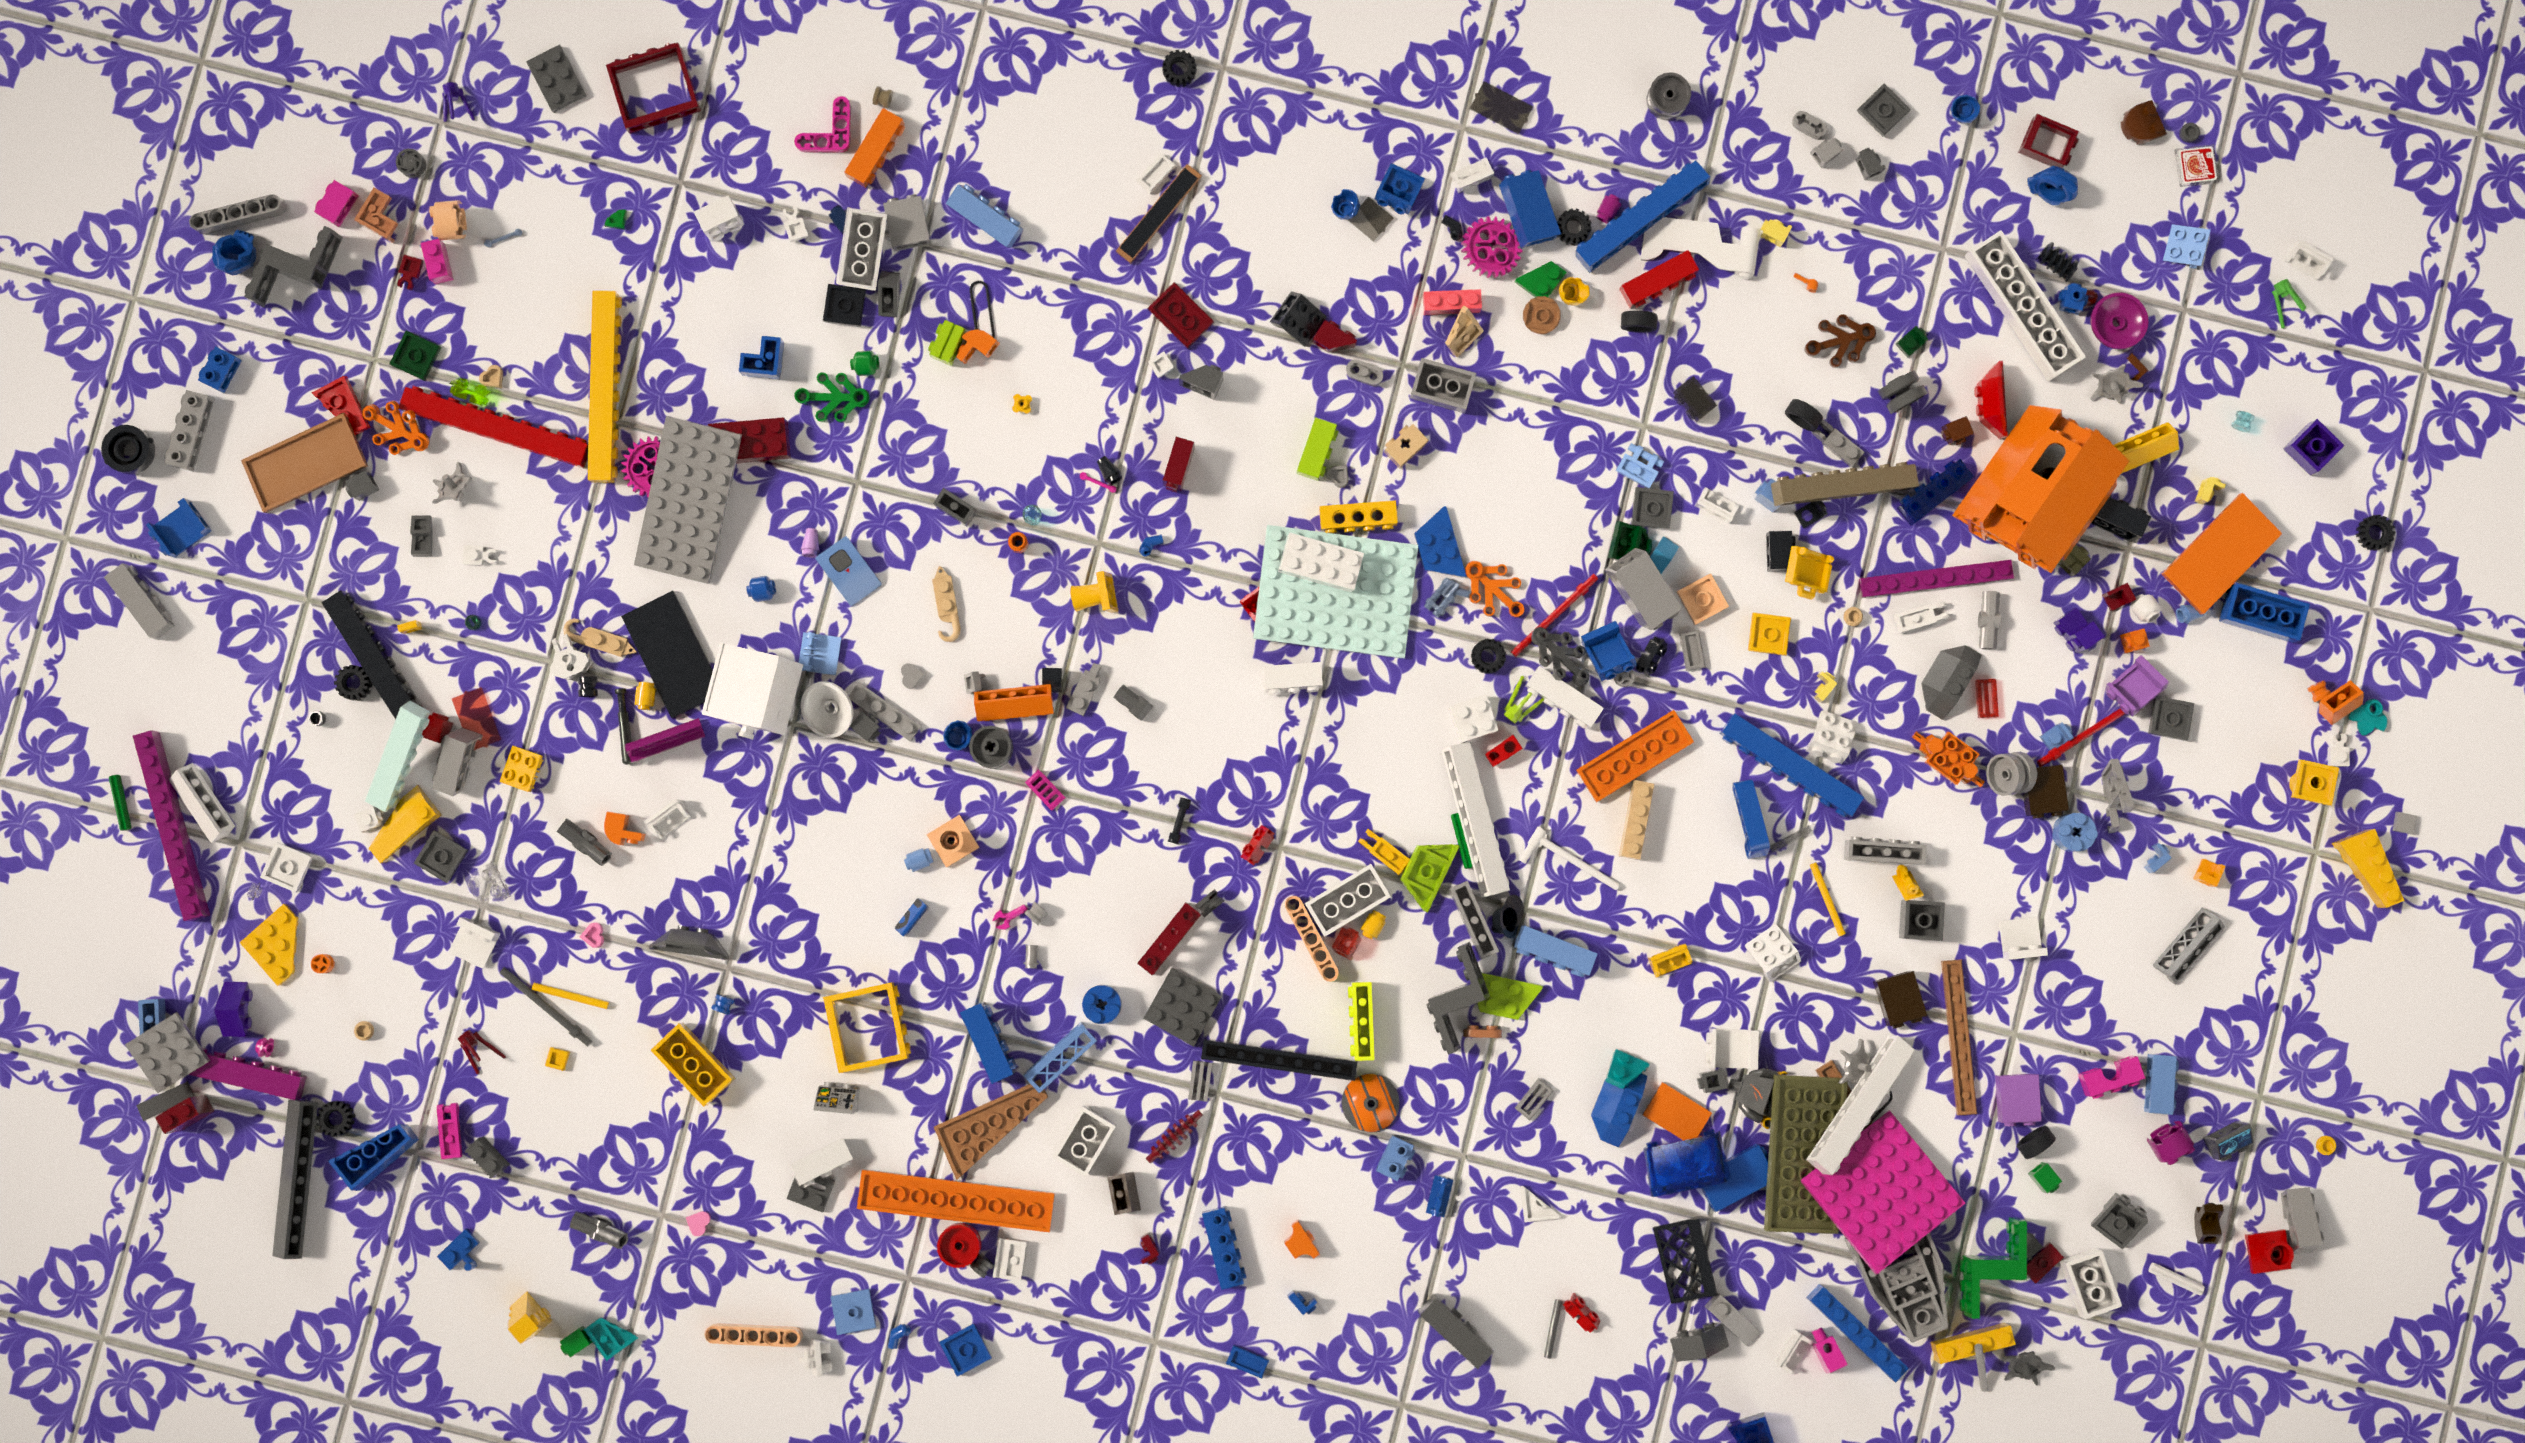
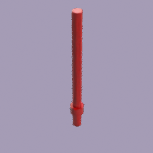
[1511,574,1598,657]
[2037,709,2125,767]

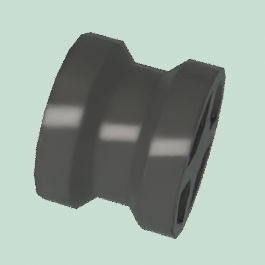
[970,1253,994,1278]

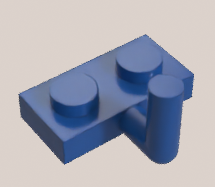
[437,1229,480,1271]

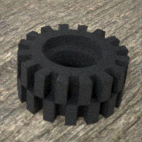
[1162,49,1196,87]
[1557,208,1592,245]
[2356,515,2396,551]
[1471,638,1506,674]
[334,665,373,700]
[316,1101,356,1137]

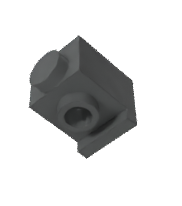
[1856,148,1886,180]
[1697,1068,1728,1093]

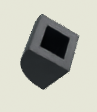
[1042,668,1063,693]

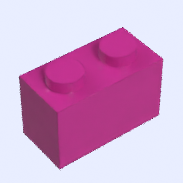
[314,180,359,228]
[420,238,454,285]

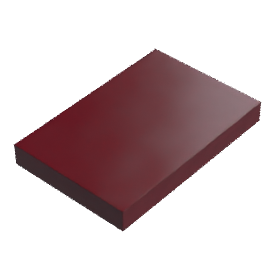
[1147,282,1214,349]

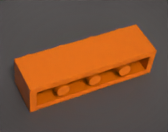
[844,108,905,188]
[974,684,1054,722]

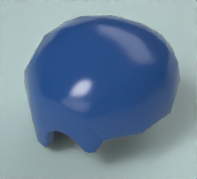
[1951,95,1980,124]
[1331,189,1360,220]
[943,720,972,751]

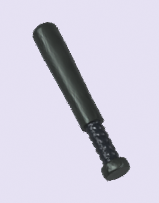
[615,688,633,765]

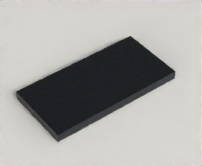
[621,591,713,719]

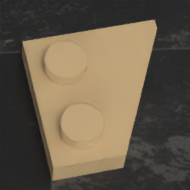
[1445,306,1484,358]

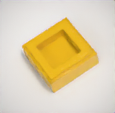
[397,620,422,634]
[545,1047,570,1071]

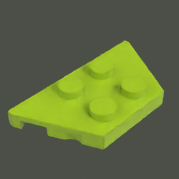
[1400,844,1459,913]
[1477,973,1543,1020]

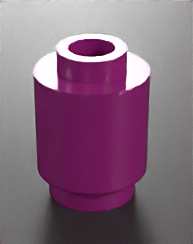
[1596,194,1622,224]

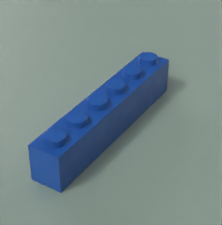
[1806,1284,1909,1383]

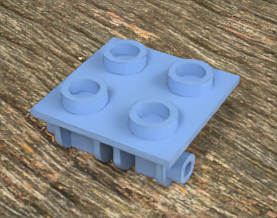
[2163,225,2211,269]
[799,632,841,675]

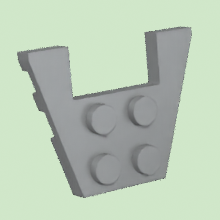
[2101,759,2135,833]

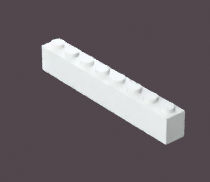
[1441,741,1510,898]
[1806,1036,1915,1175]

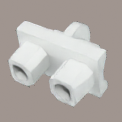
[799,1339,832,1377]

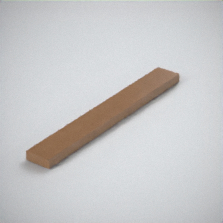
[1941,959,1977,1115]

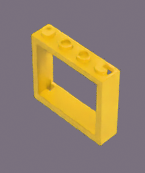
[823,982,911,1073]

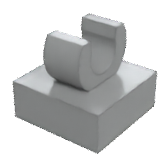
[964,671,987,694]

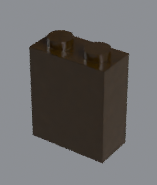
[2023,765,2069,819]
[1873,971,1927,1029]

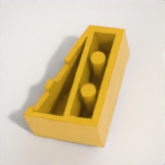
[508,1291,552,1344]

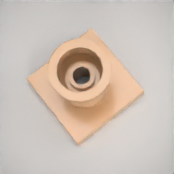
[927,815,980,868]

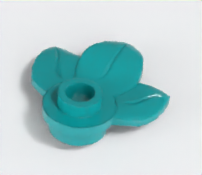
[2349,699,2387,736]

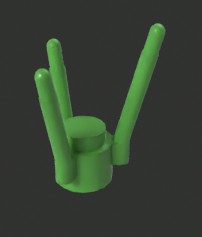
[2272,278,2306,329]

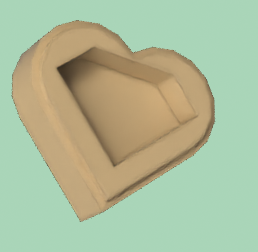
[479,365,503,388]

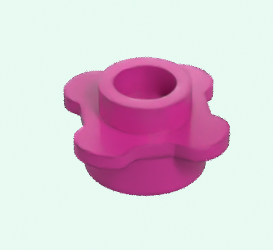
[255,1038,274,1057]

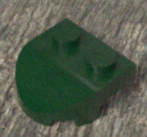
[1608,521,1652,561]

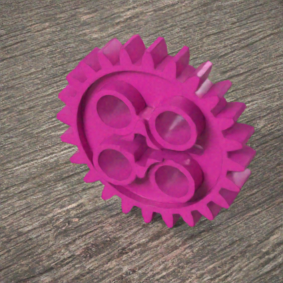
[1461,216,1523,279]
[621,436,660,497]

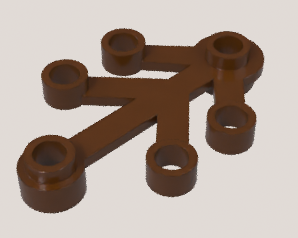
[1804,314,1876,368]

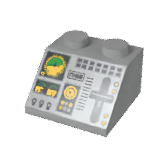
[813,1082,860,1114]

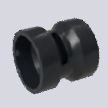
[578,676,598,697]

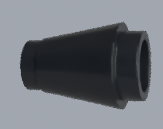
[1097,456,1122,485]

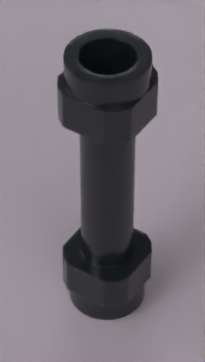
[1168,797,1191,845]

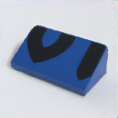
[895,898,929,936]

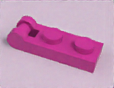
[437,1103,463,1160]

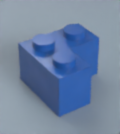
[739,336,784,379]

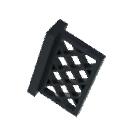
[1653,1216,1717,1304]

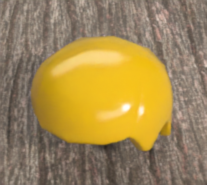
[1559,277,1590,306]

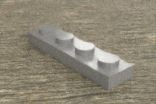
[849,682,922,742]

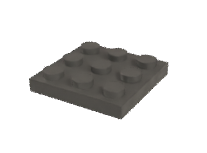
[1143,968,1222,1047]

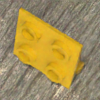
[500,746,544,792]

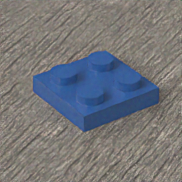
[939,1323,992,1377]

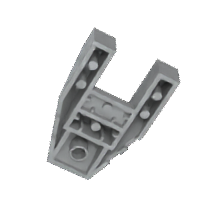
[1844,1233,1948,1343]

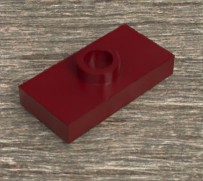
[2027,1242,2064,1284]

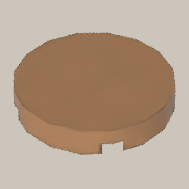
[1523,296,1561,334]

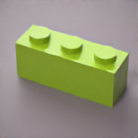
[1296,417,1339,481]

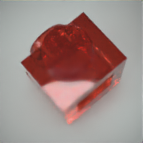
[1332,927,1362,961]

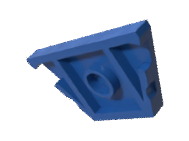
[1414,506,1466,578]

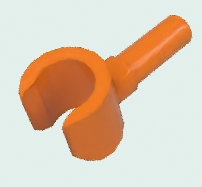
[1793,273,1818,293]

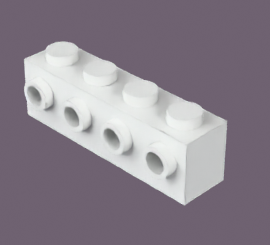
[1525,666,1604,729]
[169,763,235,843]

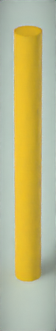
[1810,862,1846,936]
[532,982,609,1009]

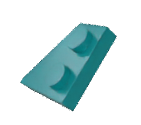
[1605,1049,1650,1089]
[584,1317,638,1361]

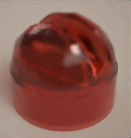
[2086,290,2098,306]

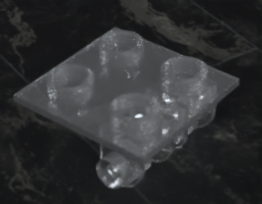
[464,861,511,912]

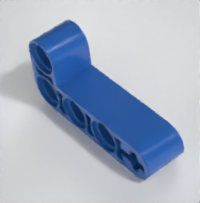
[1732,779,1770,859]

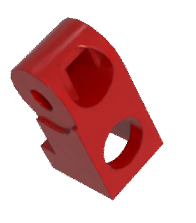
[1485,734,1523,767]

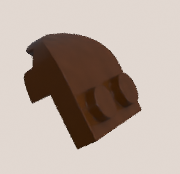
[2121,100,2167,145]

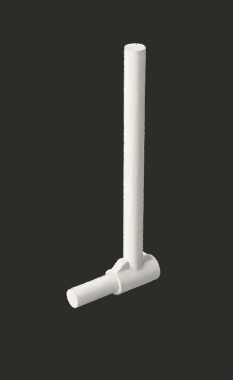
[1519,827,1620,890]

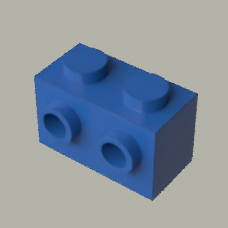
[198,346,242,394]

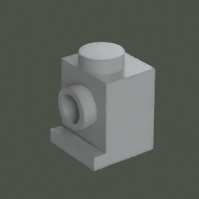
[1810,138,1843,168]

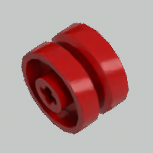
[937,1222,982,1268]

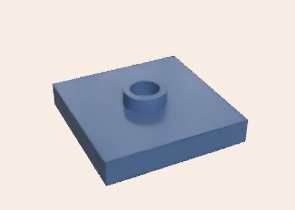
[830,1288,876,1335]

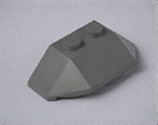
[1921,645,1982,720]
[649,925,729,960]

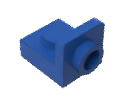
[1287,1291,1318,1315]

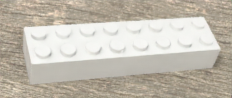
[1964,230,2086,381]

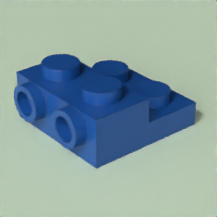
[1374,163,1425,215]

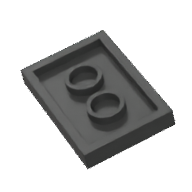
[526,44,587,113]

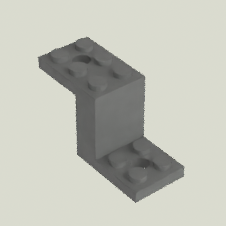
[244,226,343,308]
[1427,942,1490,1055]

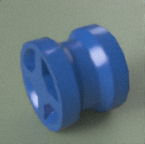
[711,994,735,1015]

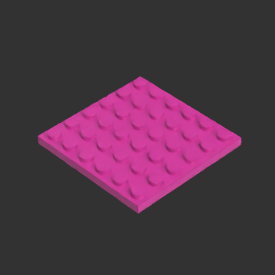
[1800,1110,1965,1275]

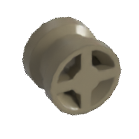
[872,86,893,109]

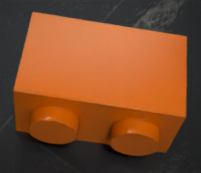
[2319,680,2364,725]

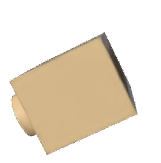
[1384,424,1429,469]

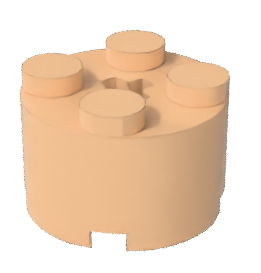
[429,200,467,240]

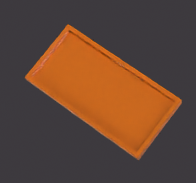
[2161,493,2282,615]

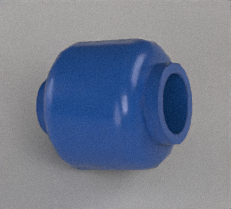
[746,576,776,602]

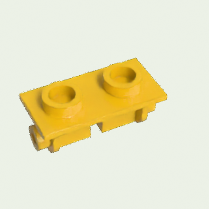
[1892,865,1924,901]

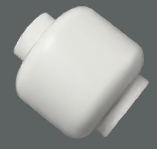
[2132,594,2161,623]

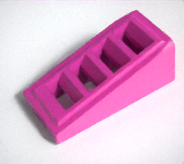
[1025,770,1065,811]

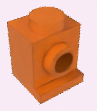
[2119,628,2150,653]

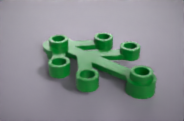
[794,372,870,423]

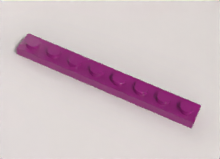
[1859,560,2014,598]

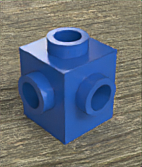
[2058,283,2088,315]

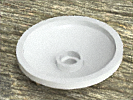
[801,681,853,738]

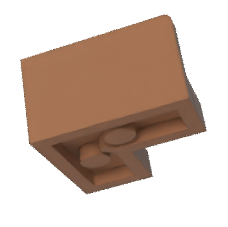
[354,187,398,243]

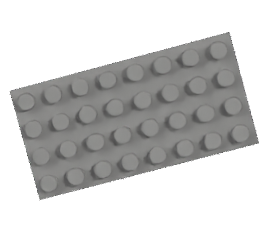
[634,416,742,584]

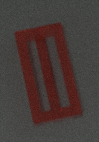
[1975,679,1999,718]

